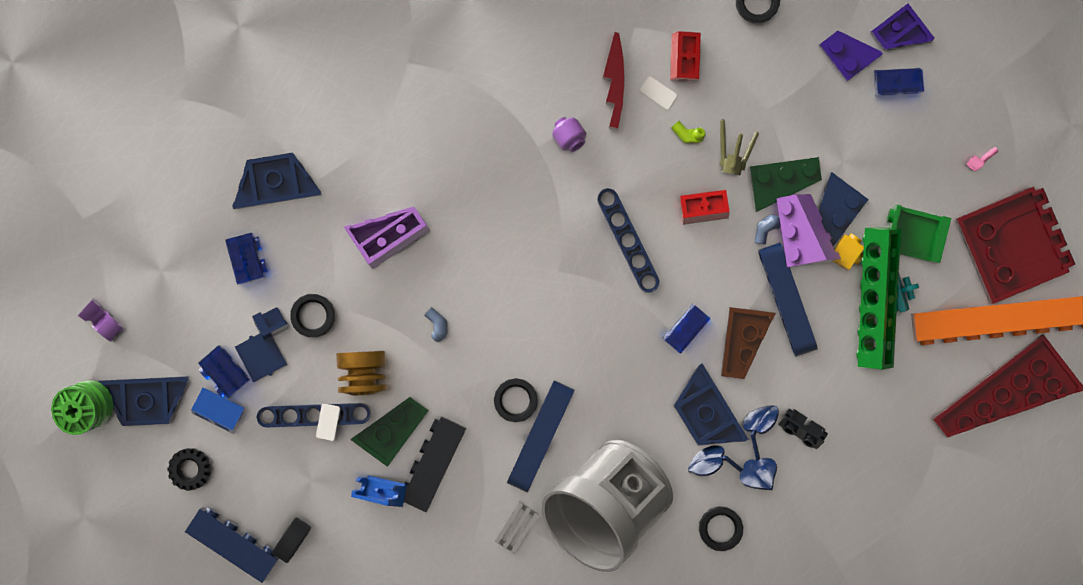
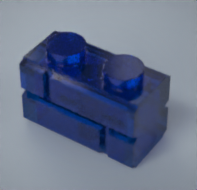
[225,233,268,285]
[662,303,711,354]
[198,345,251,398]

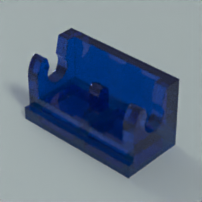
[874,68,924,96]

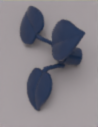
[688,405,779,490]

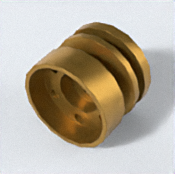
[336,351,387,396]

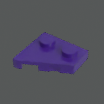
[871,3,935,50]
[819,31,883,82]

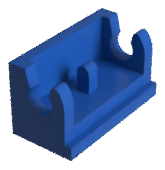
[191,388,244,434]
[351,475,407,507]

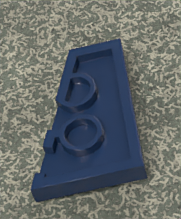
[819,172,869,247]

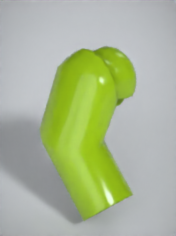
[671,121,706,144]

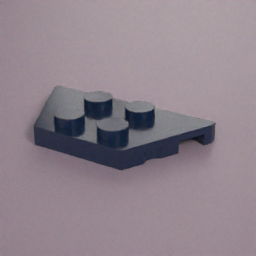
[232,152,322,209]
[673,363,749,445]
[98,376,189,426]

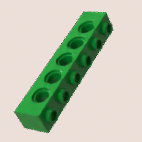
[857,227,901,370]

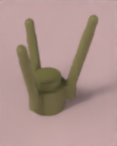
[720,119,759,175]

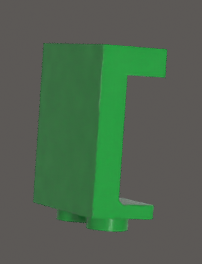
[887,205,952,264]

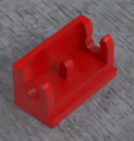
[670,31,701,81]
[680,190,730,225]

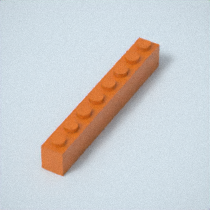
[911,296,1083,345]

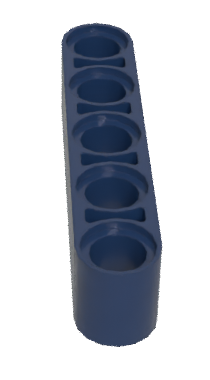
[597,188,660,293]
[758,242,818,357]
[507,380,575,493]
[256,403,372,428]

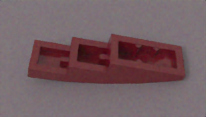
[602,32,625,130]

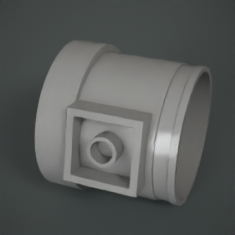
[542,440,673,572]

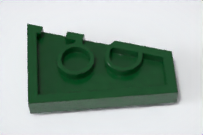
[749,157,822,212]
[350,397,429,467]

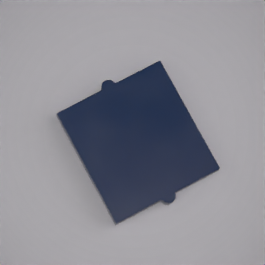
[235,333,287,382]

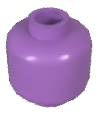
[552,117,587,152]

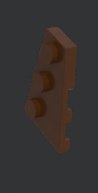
[721,307,776,379]

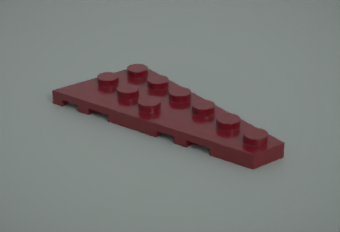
[933,334,1083,438]

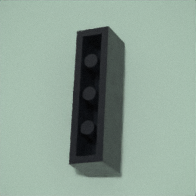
[404,416,467,512]

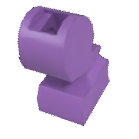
[78,298,124,342]

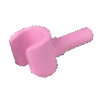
[967,147,998,171]

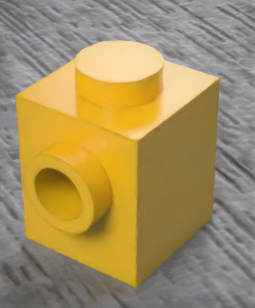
[833,233,864,271]

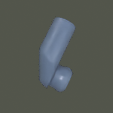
[754,215,781,245]
[424,307,448,342]

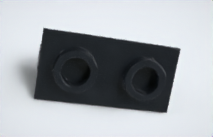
[778,408,828,450]

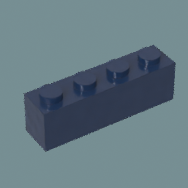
[185,507,279,583]

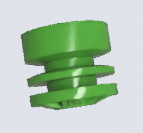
[51,380,113,435]

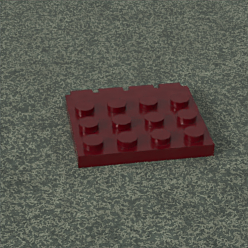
[956,187,1076,304]

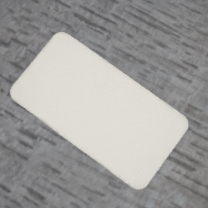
[640,77,677,109]
[316,404,340,441]

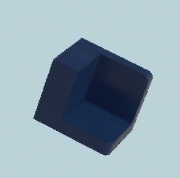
[252,307,288,340]

